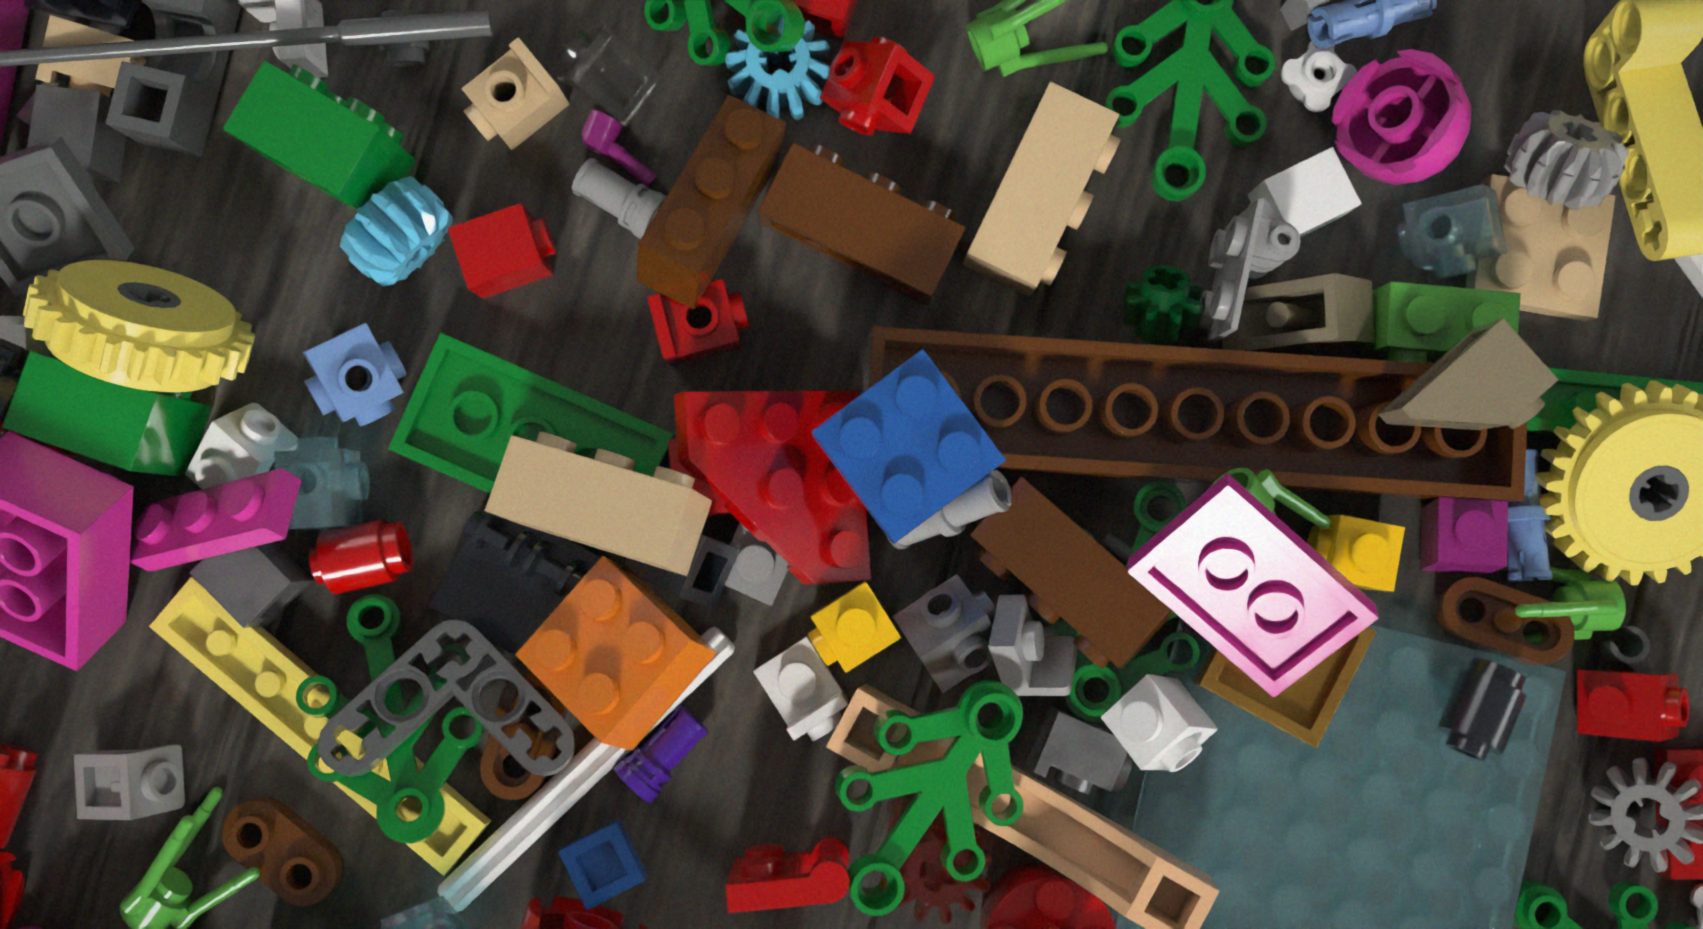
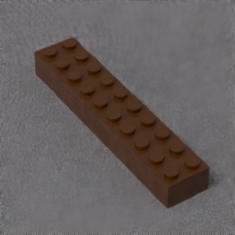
[868,326,1527,502]

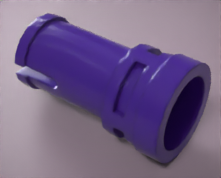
[614,704,709,803]

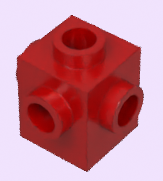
[820,37,935,136]

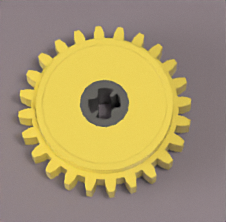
[23,260,255,392]
[1535,381,1703,585]

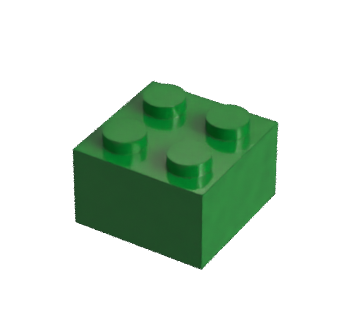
[222,60,417,211]
[2,351,214,477]

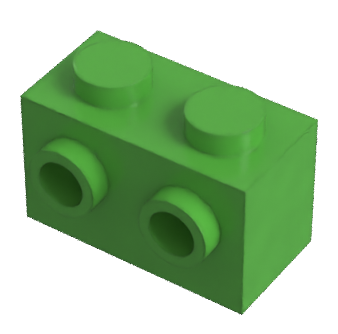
[1360,282,1521,363]

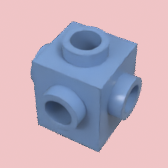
[303,323,407,427]

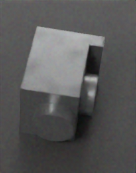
[1026,705,1133,794]

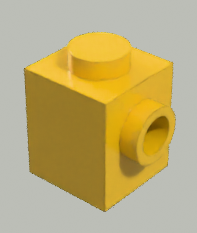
[1307,515,1405,592]
[807,581,901,673]

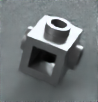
[892,574,996,693]

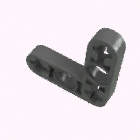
[318,620,575,777]

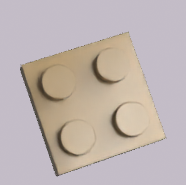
[1465,174,1616,322]

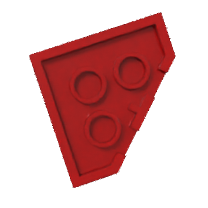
[674,390,871,585]

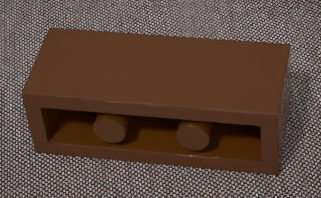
[636,95,786,309]
[758,142,966,306]
[970,476,1174,669]

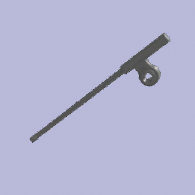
[0,9,493,67]

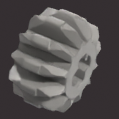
[1504,110,1629,210]
[1589,757,1703,872]

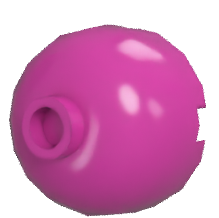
[1332,49,1472,185]

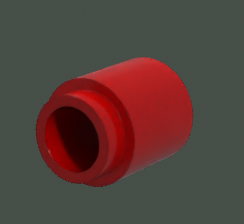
[309,519,413,594]

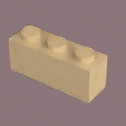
[963,81,1121,297]
[485,432,712,576]

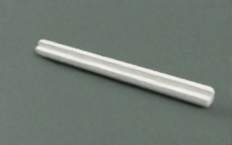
[437,627,735,912]

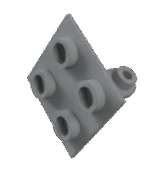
[1199,198,1301,348]

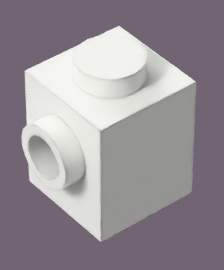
[1101,674,1218,772]

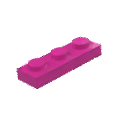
[129,468,301,572]

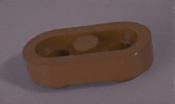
[1436,577,1575,666]
[480,671,568,800]
[222,797,344,907]

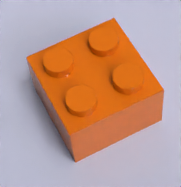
[515,556,718,751]

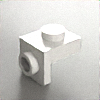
[185,403,300,489]

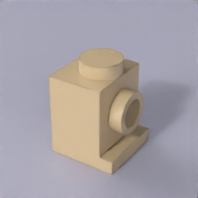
[35,15,148,97]
[461,37,570,150]

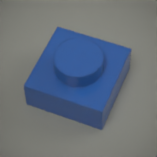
[558,818,648,910]

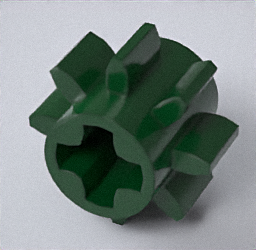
[1123,266,1203,346]

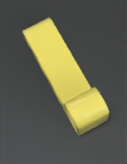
[1583,0,1703,261]

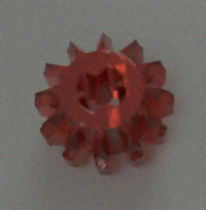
[897,819,992,924]

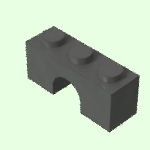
[105,0,241,158]

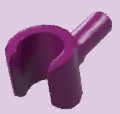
[582,110,657,188]

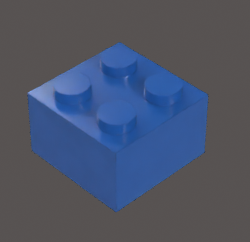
[811,349,1006,544]

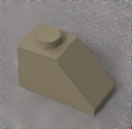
[1222,273,1375,353]
[1378,318,1559,430]

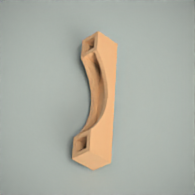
[826,683,1220,929]

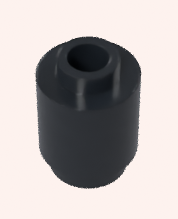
[1437,657,1527,761]

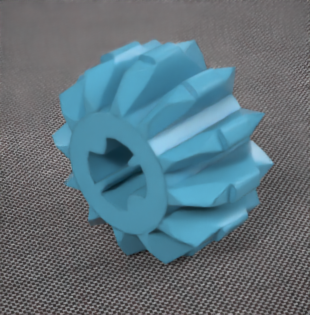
[725,15,831,120]
[340,176,453,287]

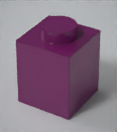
[1420,497,1508,575]

